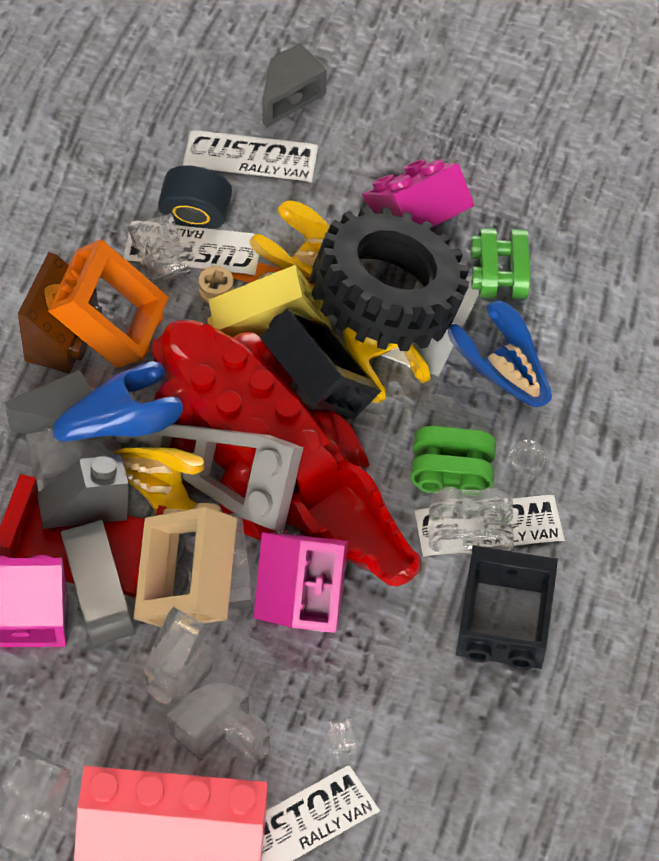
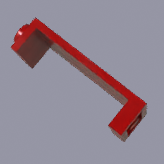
[0,474,167,598]

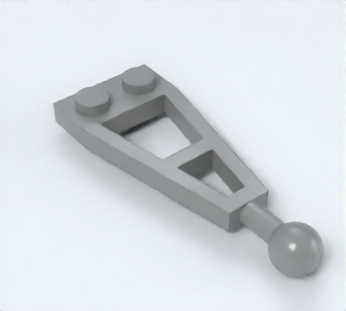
[111,424,303,531]

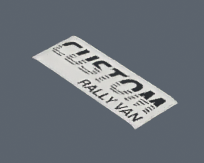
[183,131,318,183]
[124,221,259,276]
[414,495,565,557]
[261,765,381,861]

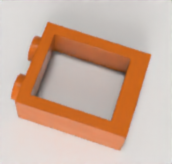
[48,239,169,368]

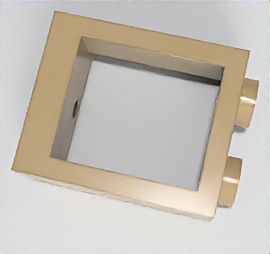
[134,503,237,629]

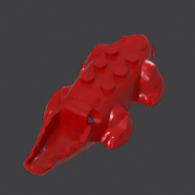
[152,320,422,587]

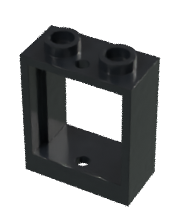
[260,308,381,419]
[456,545,558,670]

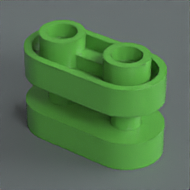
[471,228,530,299]
[410,426,496,497]

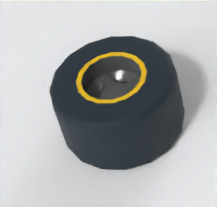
[158,165,232,229]

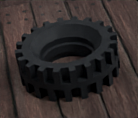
[310,207,470,351]

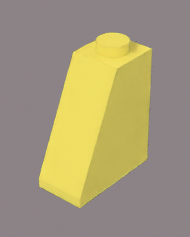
[207,265,332,337]

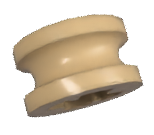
[199,266,234,304]

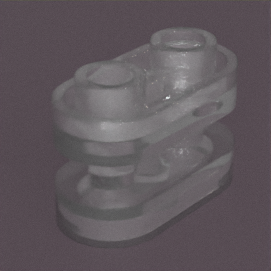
[429,487,514,555]

